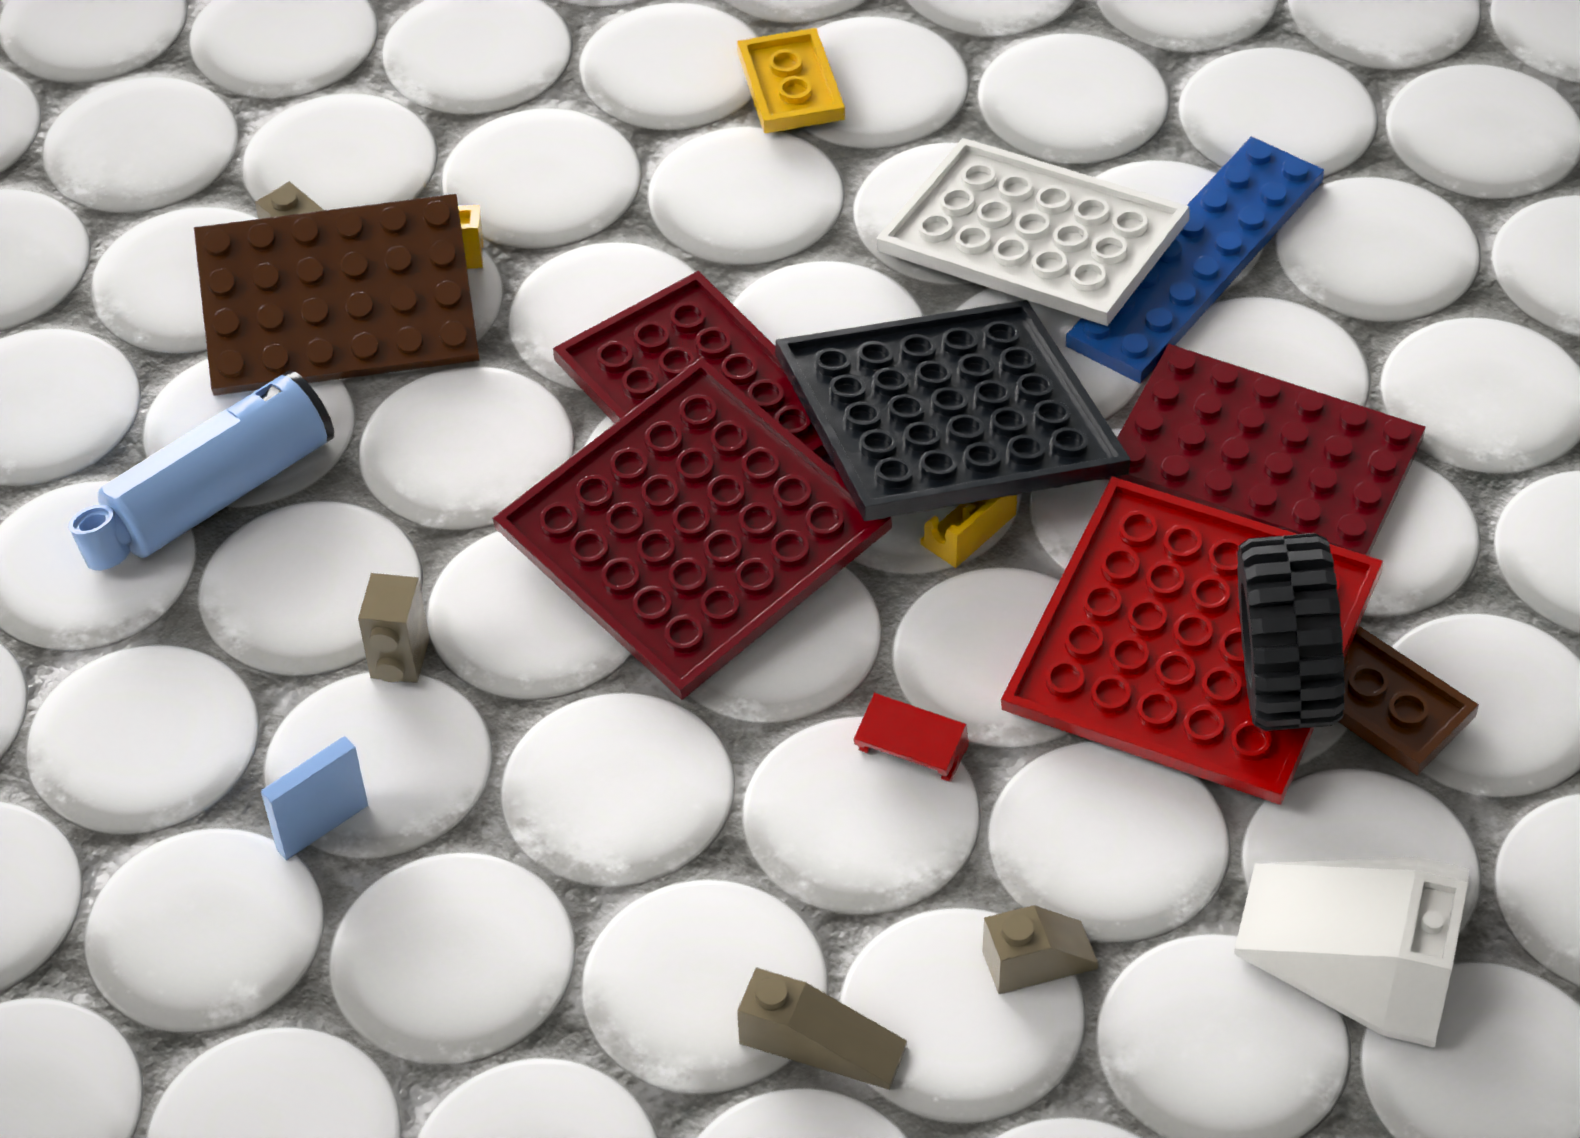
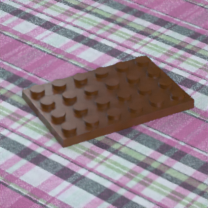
[194,194,480,396]

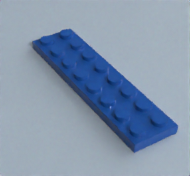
[1065,136,1324,384]

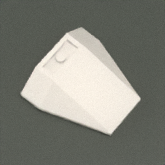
[1234,857,1469,1048]

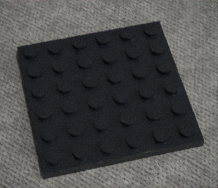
[775,300,1131,521]

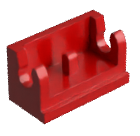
[853,693,969,782]

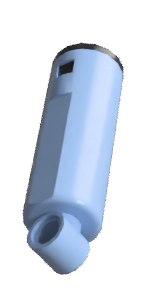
[68,370,334,570]

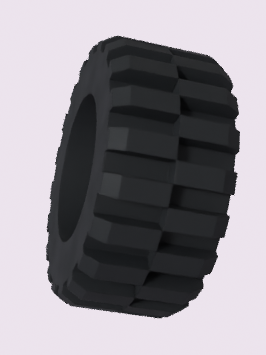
[1237,533,1345,731]

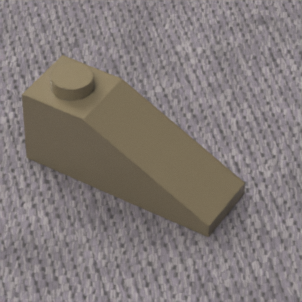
[737,967,907,1090]

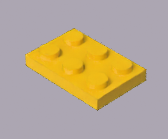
[737,28,845,134]

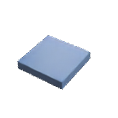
[261,736,369,860]

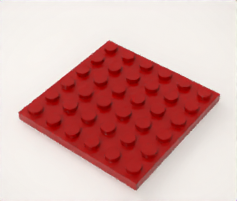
[1001,476,1383,805]

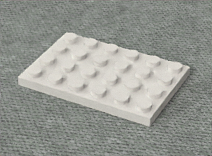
[876,138,1190,326]

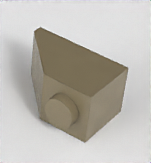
[982,905,1098,994]

